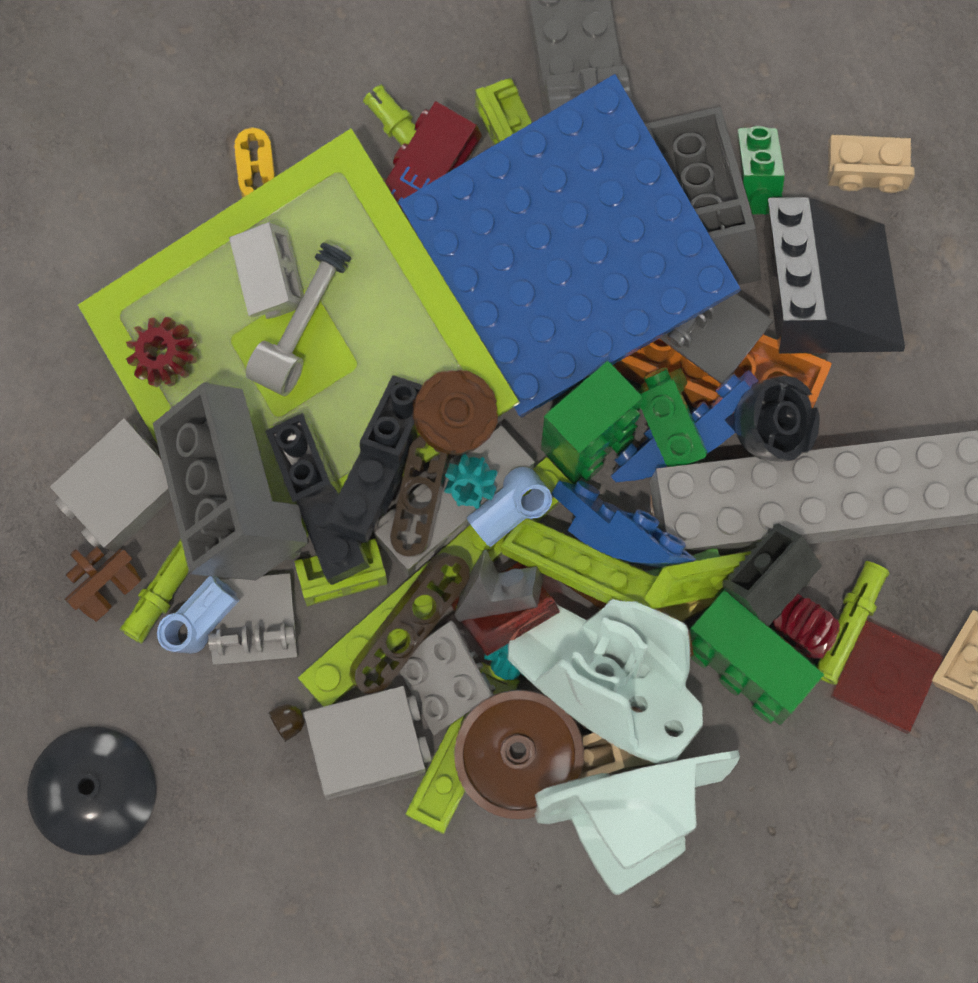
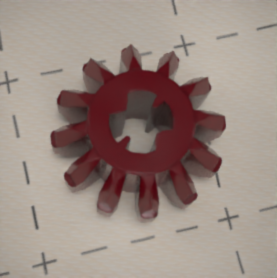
[126,317,197,387]
[768,594,840,658]

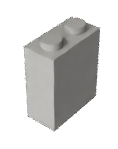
[50,418,171,552]
[303,686,431,800]

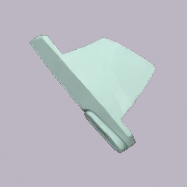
[508,599,703,764]
[535,750,740,895]

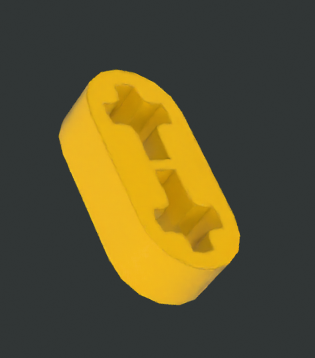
[234,128,275,198]

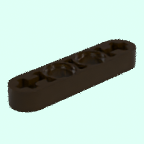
[349,552,470,694]

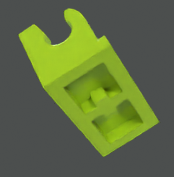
[475,78,532,145]
[294,539,387,606]

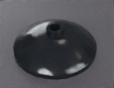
[27,727,157,856]

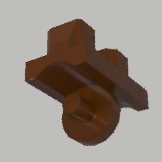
[64,546,141,622]

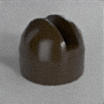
[268,704,304,742]

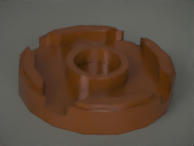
[413,370,498,455]

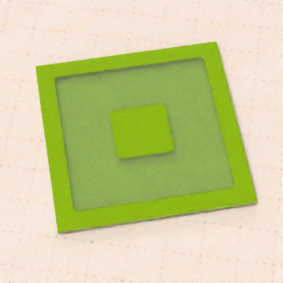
[78,128,520,537]

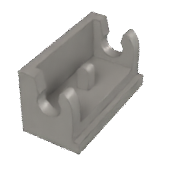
[229,222,304,319]

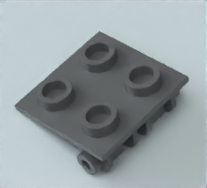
[659,294,774,384]

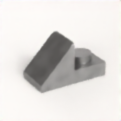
[455,550,543,621]

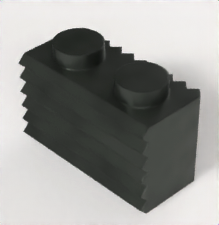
[723,523,823,626]

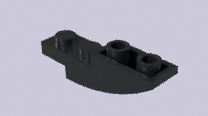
[326,375,422,543]
[265,413,370,585]

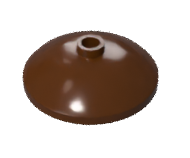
[454,689,584,819]

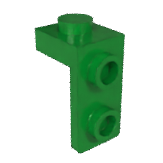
[737,126,785,215]
[638,367,707,467]

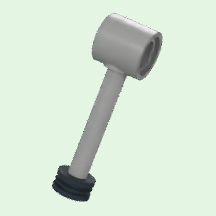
[245,242,352,396]

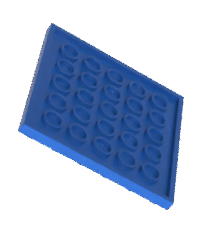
[399,74,741,418]

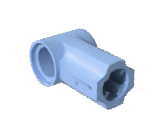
[466,467,552,547]
[157,576,240,654]

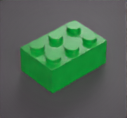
[541,361,643,484]
[690,590,825,725]

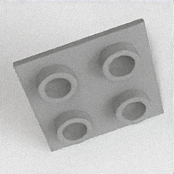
[208,573,297,665]
[400,621,495,735]

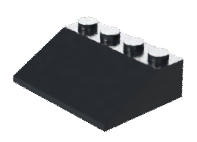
[763,197,905,354]

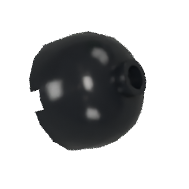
[733,375,820,462]

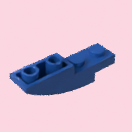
[610,370,759,482]
[552,481,697,568]

